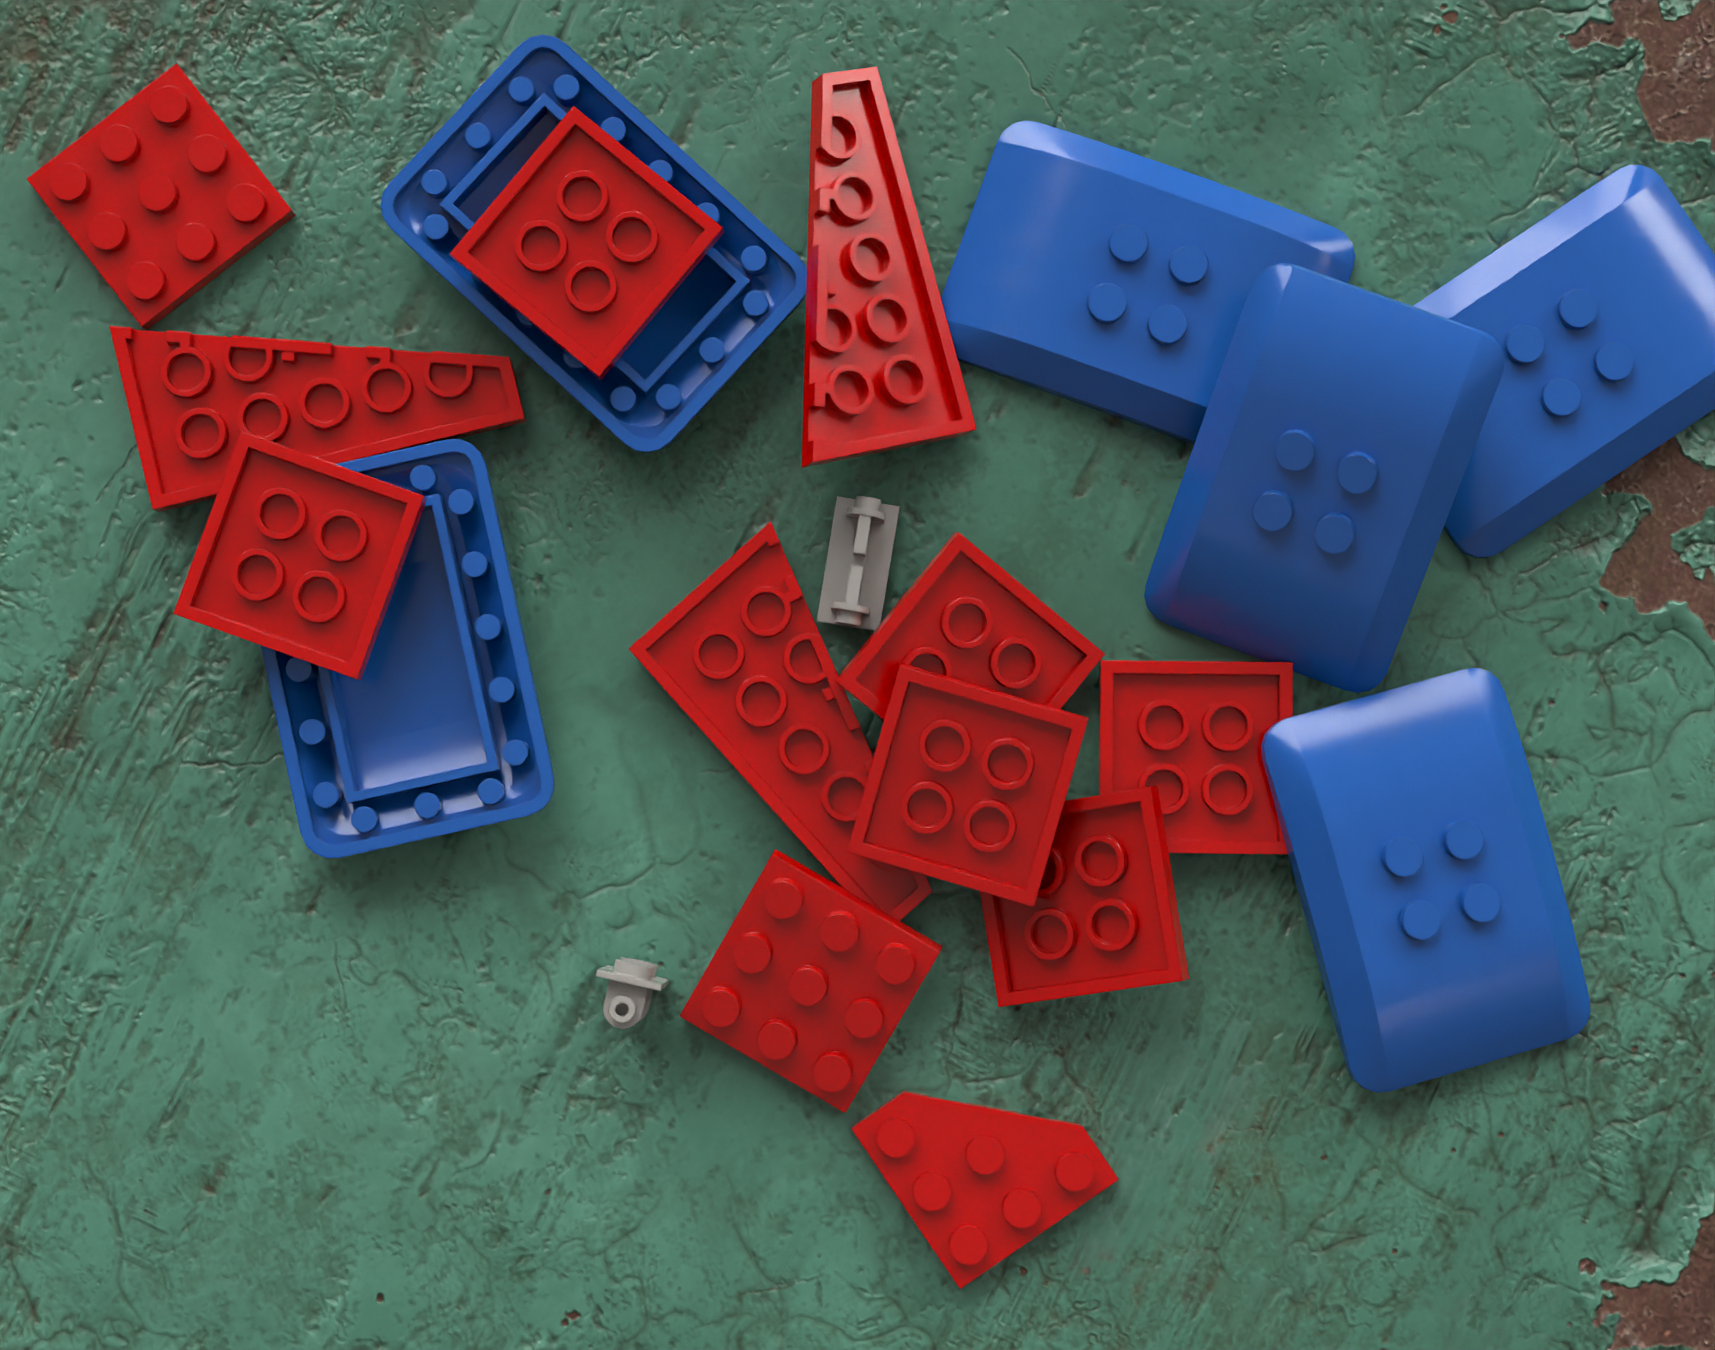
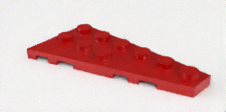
[802,67,977,468]
[109,326,527,512]
[628,521,932,921]

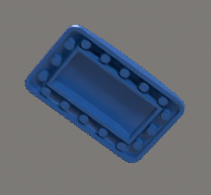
[380,34,807,454]
[941,120,1355,445]
[1413,165,1715,558]
[1144,263,1505,693]
[261,439,555,858]
[1261,668,1591,1093]

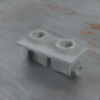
[817,496,900,631]
[596,957,670,1029]

